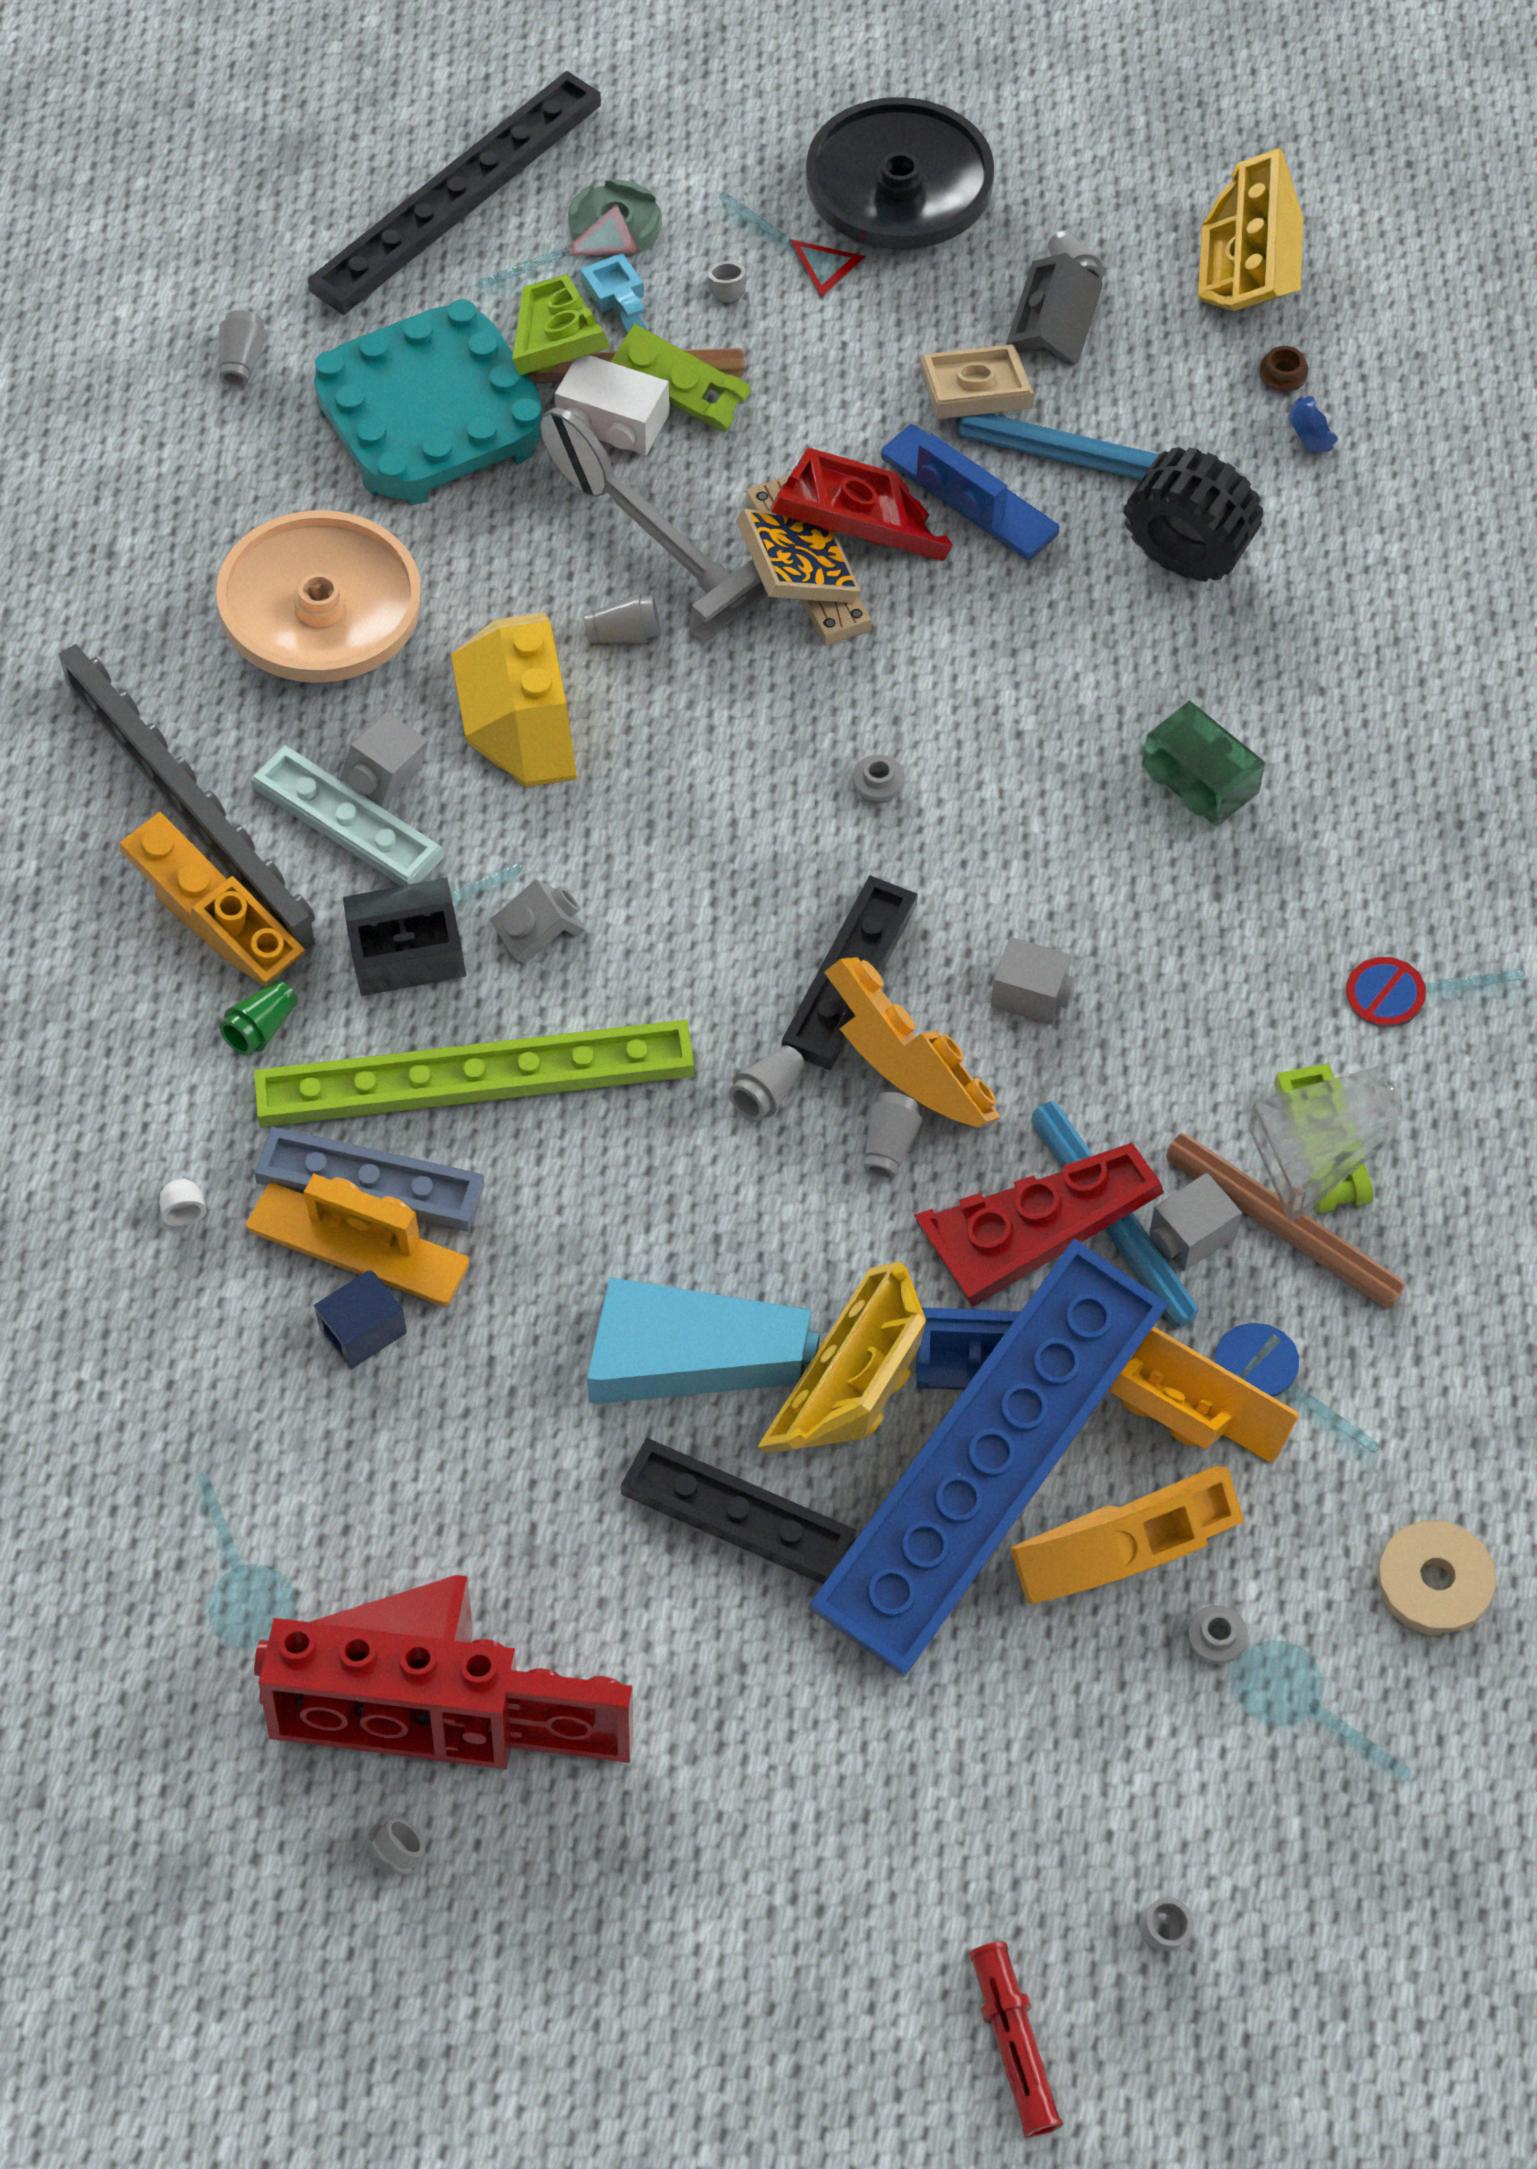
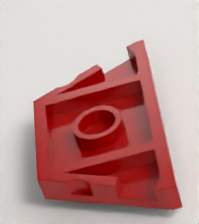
[770,447,952,561]

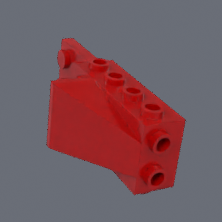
[254,1575,634,1770]

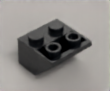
[343,877,467,996]

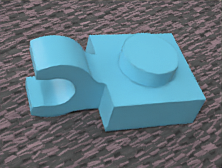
[580,253,646,334]

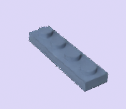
[254,1126,485,1232]

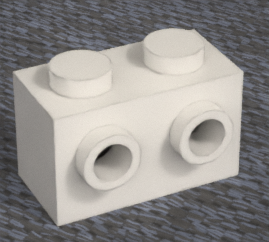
[555,355,670,455]

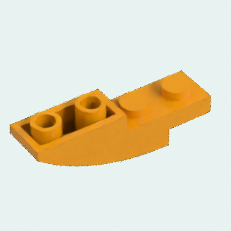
[120,811,305,986]
[824,957,1001,1128]
[1010,1465,1244,1604]

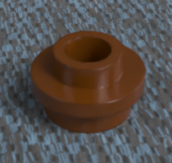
[1259,346,1308,392]

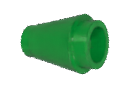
[219,980,298,1056]

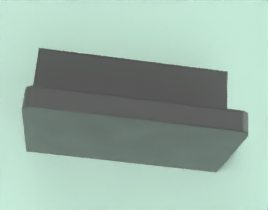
[1006,253,1103,365]

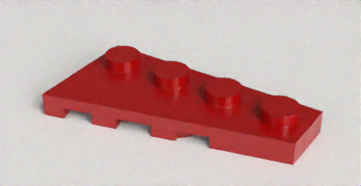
[914,1142,1164,1307]

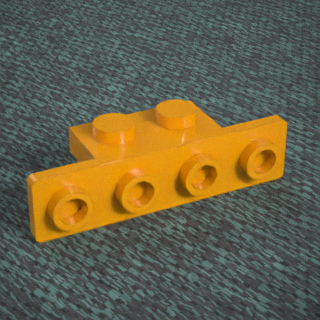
[246,1173,470,1307]
[1108,1327,1299,1462]

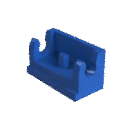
[916,1307,1021,1390]

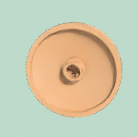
[216,510,421,683]

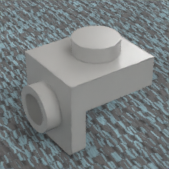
[490,879,586,963]

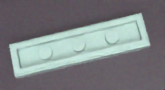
[251,745,444,886]

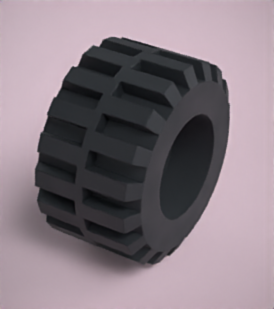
[1123,447,1264,582]

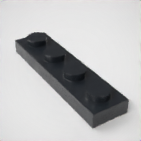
[781,875,918,1071]
[621,1437,856,1584]

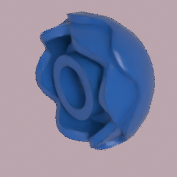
[1288,395,1338,453]

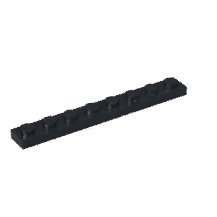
[308,70,601,315]

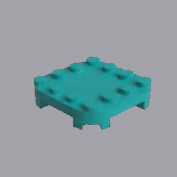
[314,299,543,506]

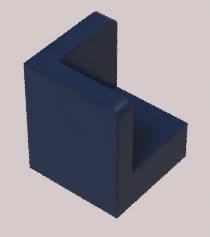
[314,1270,407,1369]

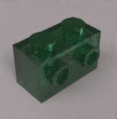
[1142,700,1266,827]

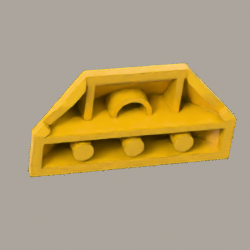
[1198,148,1304,311]
[451,612,577,787]
[757,1261,926,1454]

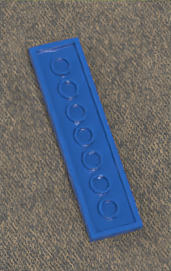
[808,1239,1168,1678]

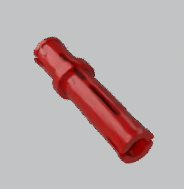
[968,1941,1063,2138]

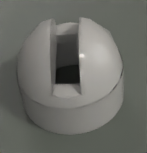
[708,261,746,303]
[1139,1897,1194,1951]

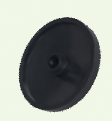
[806,97,994,250]

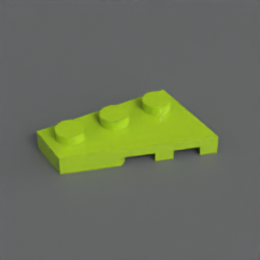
[512,274,611,376]

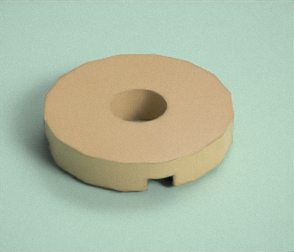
[1376,1520,1497,1636]

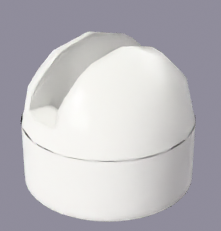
[159,1178,206,1227]

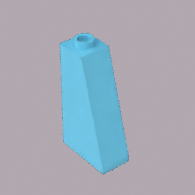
[587,1277,820,1404]

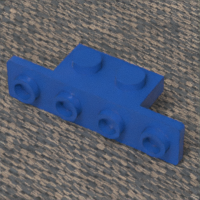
[881,424,1060,560]

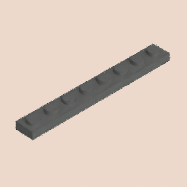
[59,644,315,950]

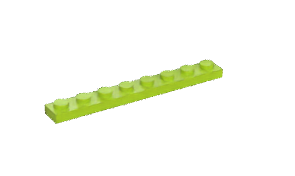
[254,1019,695,1128]

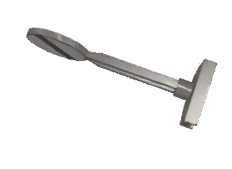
[540,407,768,644]

